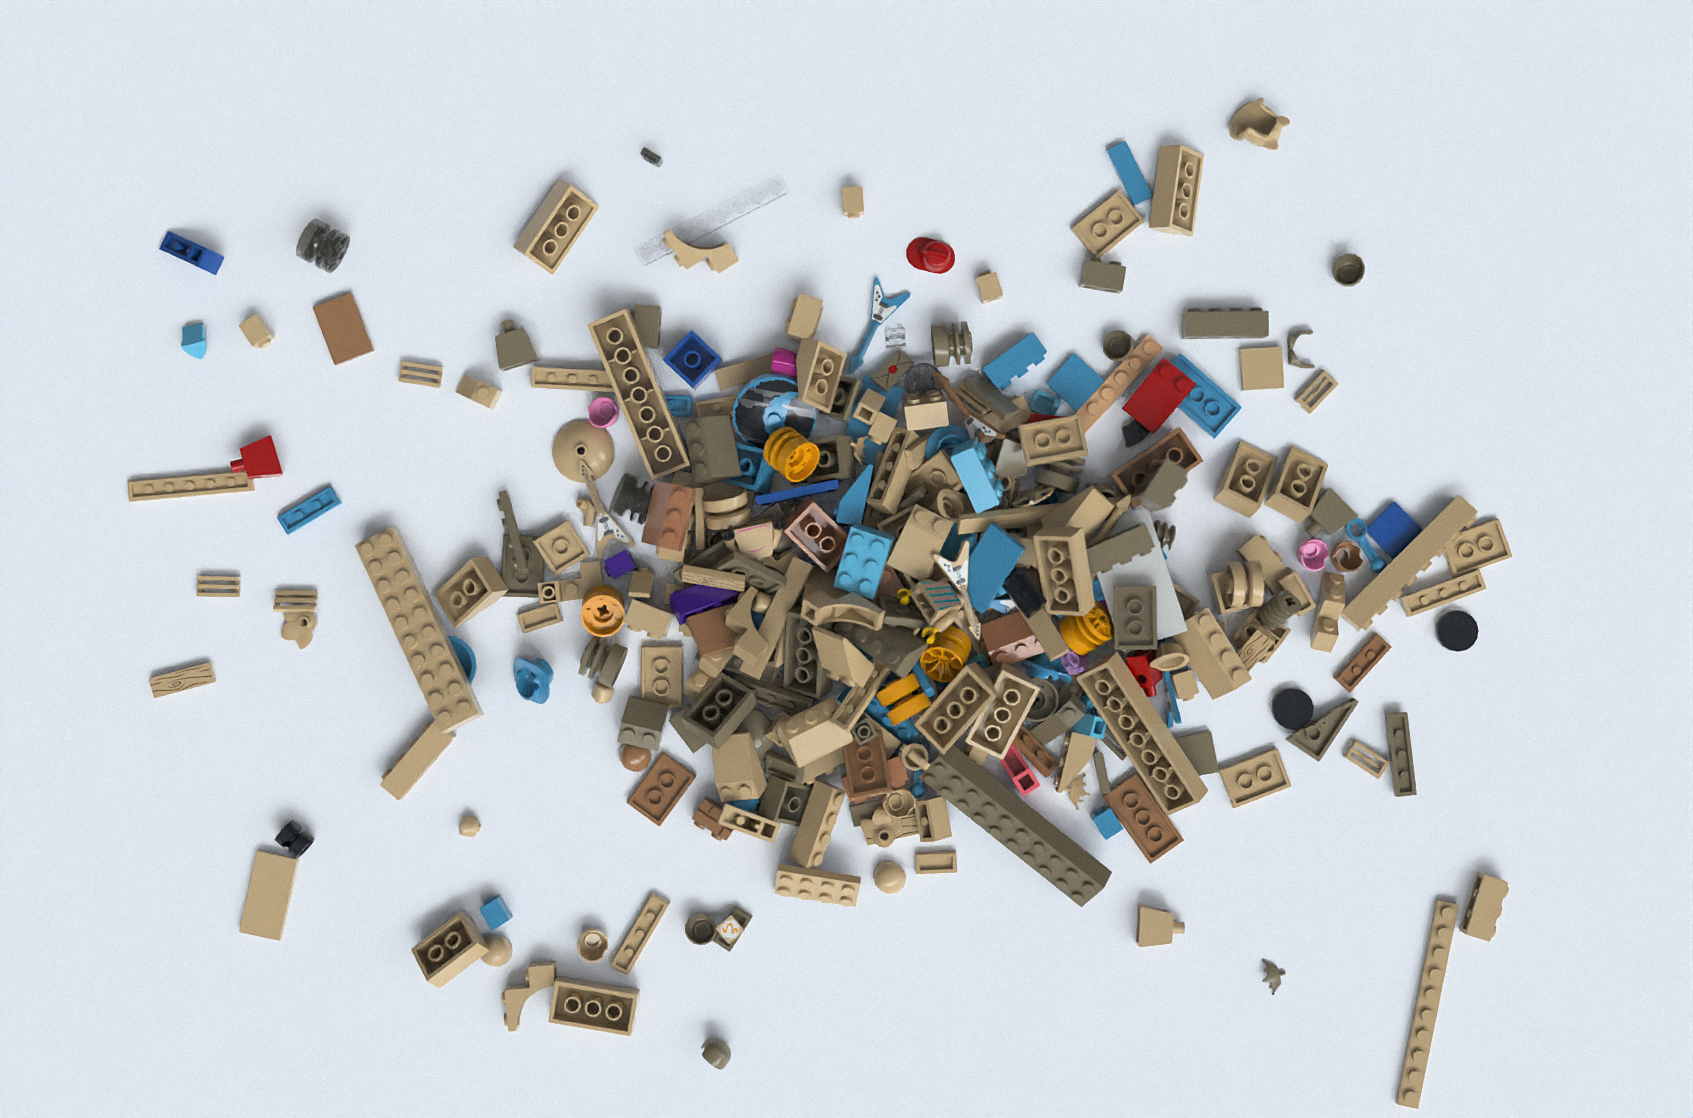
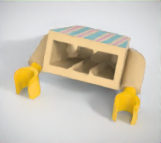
[897,579,964,644]

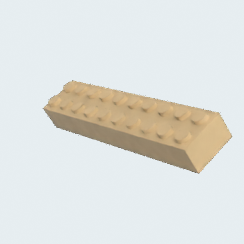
[354,527,485,734]

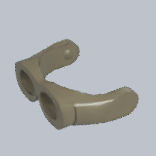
[1287,330,1315,369]

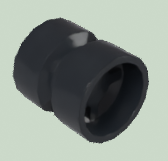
[274,820,315,859]

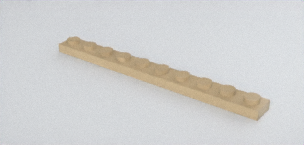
[1396,899,1459,1109]

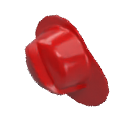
[906,237,955,274]

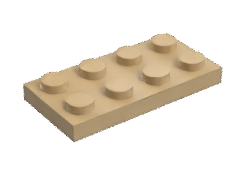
[774,864,861,907]

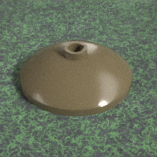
[733,708,775,764]

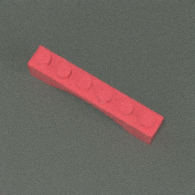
[998,744,1041,797]

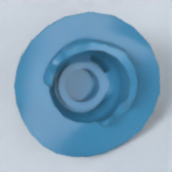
[926,425,970,461]
[1021,652,1072,684]
[513,657,554,704]

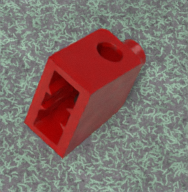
[229,435,283,479]
[1126,650,1162,697]

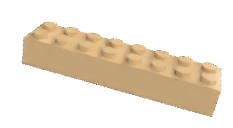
[587,309,691,481]
[1076,652,1209,816]

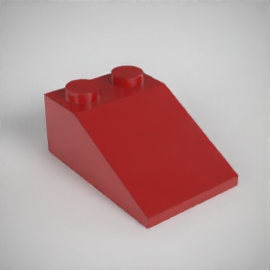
[1121,358,1196,435]

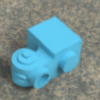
[1071,694,1107,739]

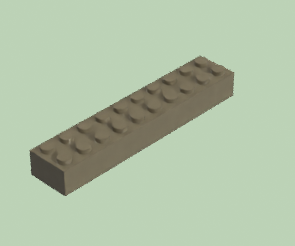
[919,745,1112,908]

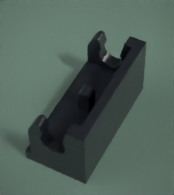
[1002,568,1047,619]

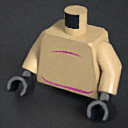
[720,515,786,566]

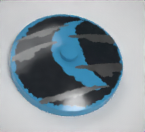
[733,373,816,449]

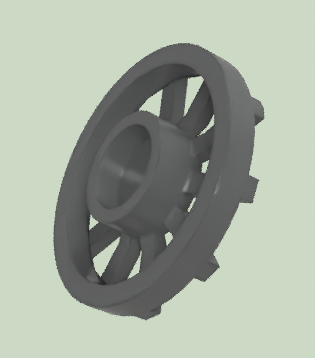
[904,363,942,395]

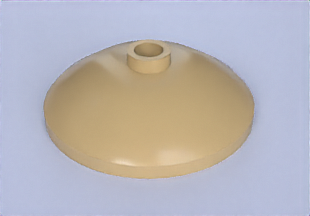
[552,421,614,483]

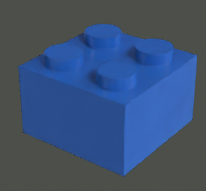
[663,330,723,391]

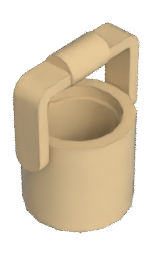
[899,743,930,771]

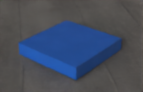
[1367,501,1423,560]

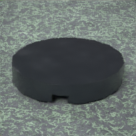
[1436,610,1479,652]
[1271,688,1314,730]

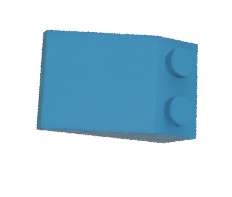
[720,443,776,495]
[833,464,873,526]

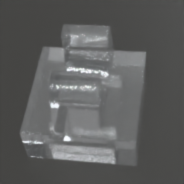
[884,323,906,348]

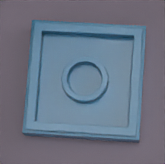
[1046,353,1105,412]

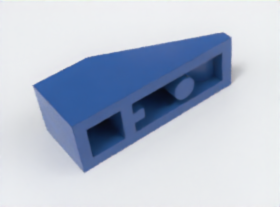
[159,231,225,275]

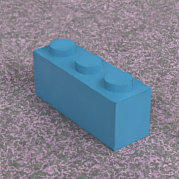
[981,332,1047,391]

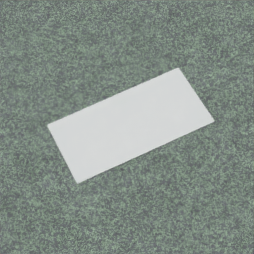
[1087,507,1188,651]

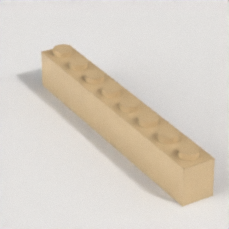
[1340,495,1478,632]

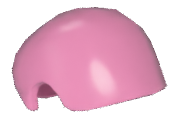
[588,396,619,428]
[1297,537,1329,571]

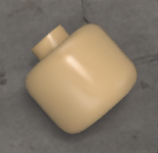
[751,591,772,615]
[591,682,614,704]
[459,815,481,837]

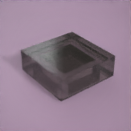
[640,147,663,168]

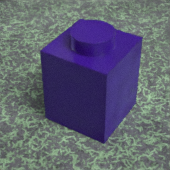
[603,549,638,579]

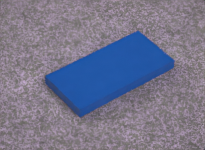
[755,479,839,506]

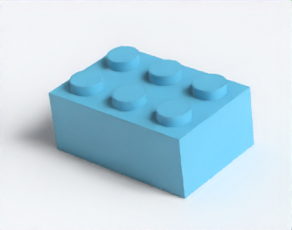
[950,437,1004,513]
[833,523,895,599]

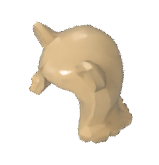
[1229,97,1291,150]

